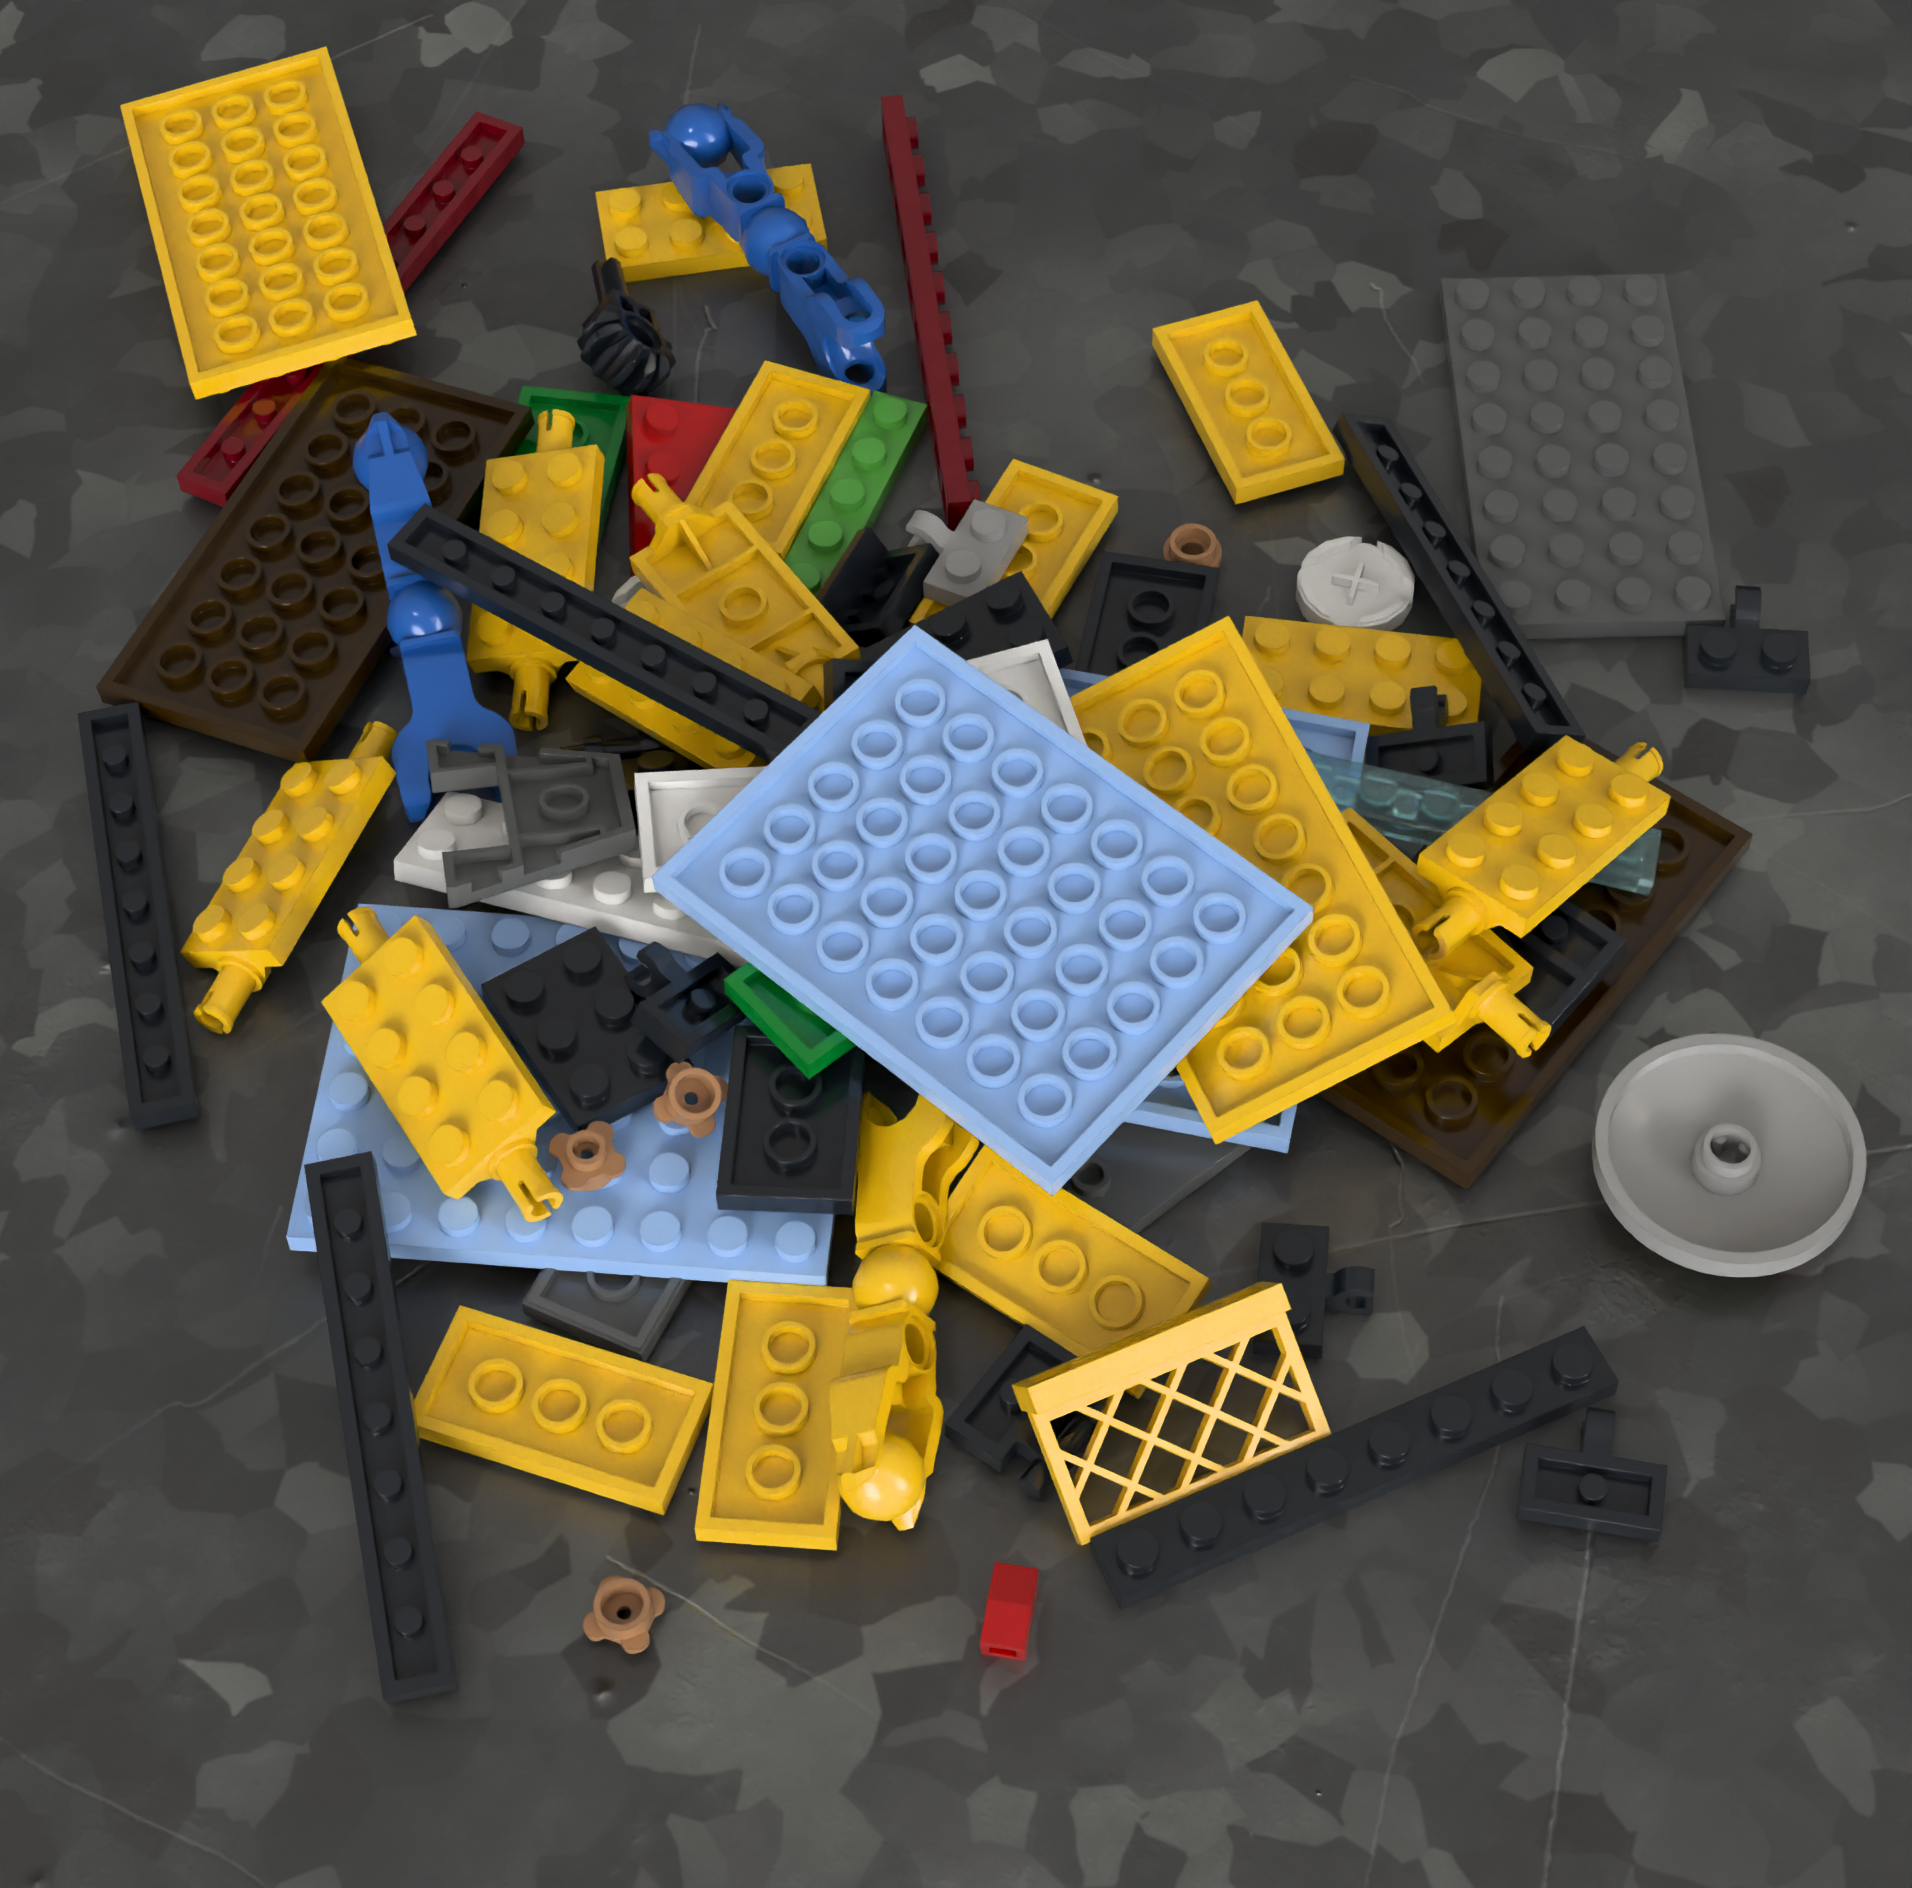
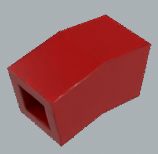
[980,1562,1039,1661]

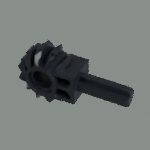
[577,257,676,397]

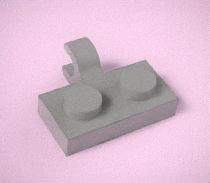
[906,499,1028,606]

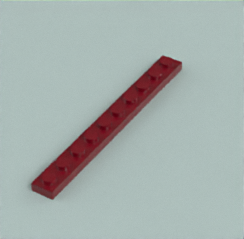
[881,95,981,532]
[177,111,525,507]

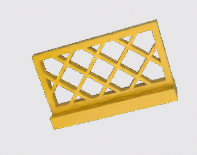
[1012,1281,1331,1545]

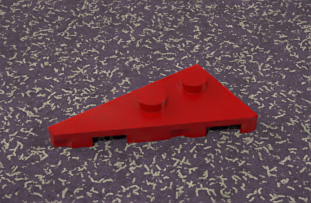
[626,395,737,578]

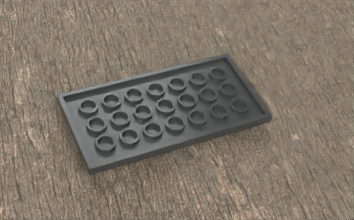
[1439,273,1726,640]

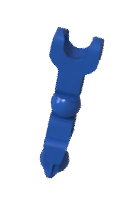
[649,102,887,395]
[352,412,518,823]

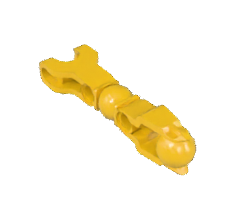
[829,1091,979,1531]

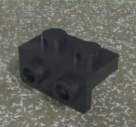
[816,528,940,648]

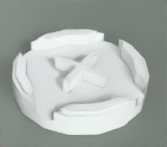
[1296,536,1415,631]

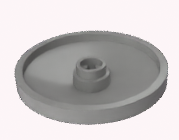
[1592,1033,1867,1277]

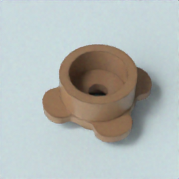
[652,1061,728,1138]
[549,1121,626,1191]
[583,1575,666,1654]

